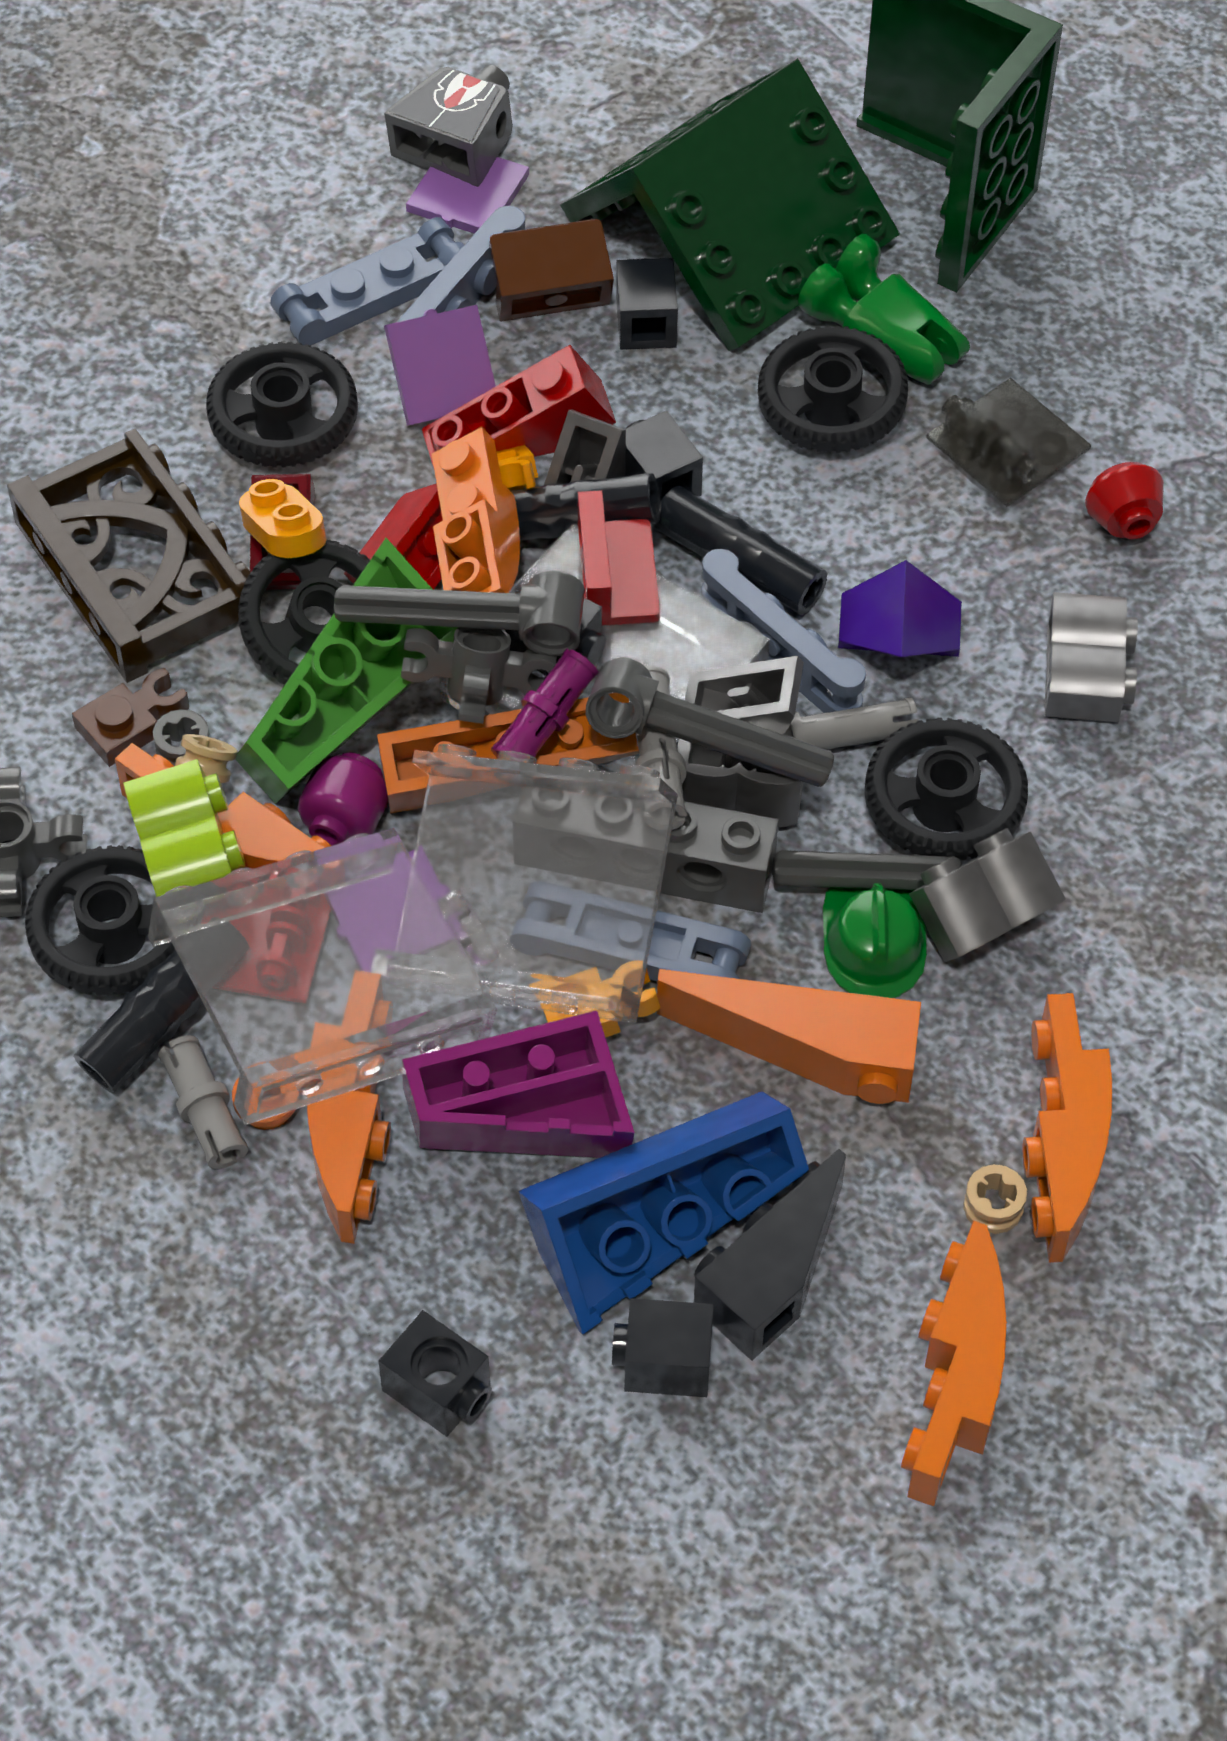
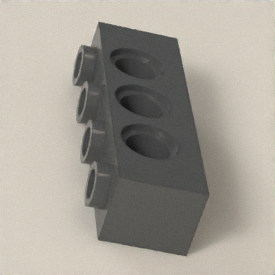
[514,772,779,913]

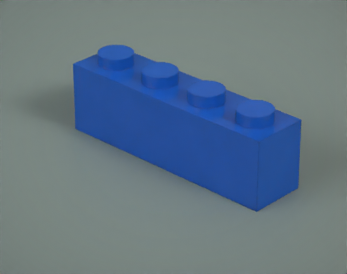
[518,1091,809,1334]

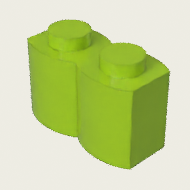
[123,759,246,913]

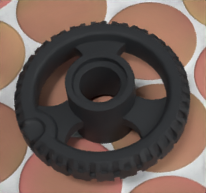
[758,326,908,453]
[206,342,358,468]
[238,539,370,684]
[865,718,1028,861]
[25,845,194,996]

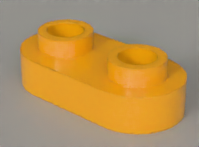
[239,479,327,558]

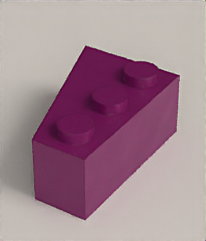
[402,1010,635,1158]

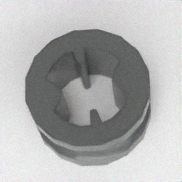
[153,709,209,766]

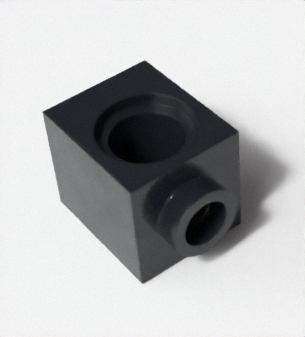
[378,1310,492,1437]

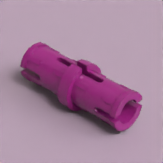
[491,648,599,774]

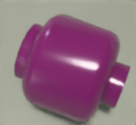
[297,752,388,849]

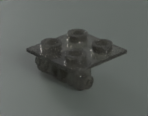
[926,377,1092,507]

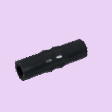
[510,473,661,540]
[653,486,828,615]
[73,914,249,1094]

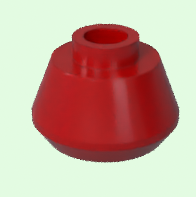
[1085,462,1164,539]

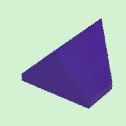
[838,560,962,657]

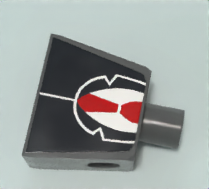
[384,65,513,187]

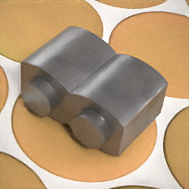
[1045,592,1138,722]
[677,734,803,827]
[909,828,1066,962]

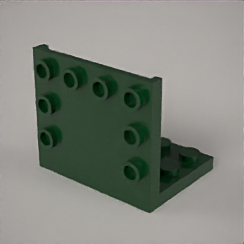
[856,0,1063,293]
[560,58,900,351]

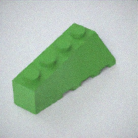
[235,538,458,804]

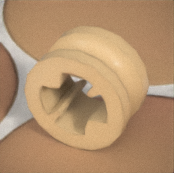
[175,734,237,783]
[964,1164,1027,1234]

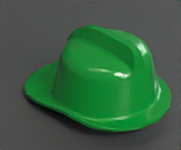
[822,883,927,998]

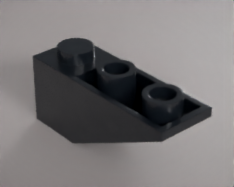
[694,1149,846,1361]

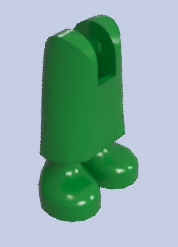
[798,234,970,384]

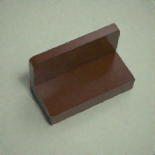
[489,219,614,322]

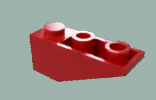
[422,345,616,468]

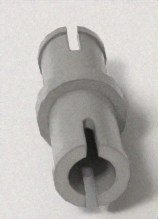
[158,1035,248,1169]

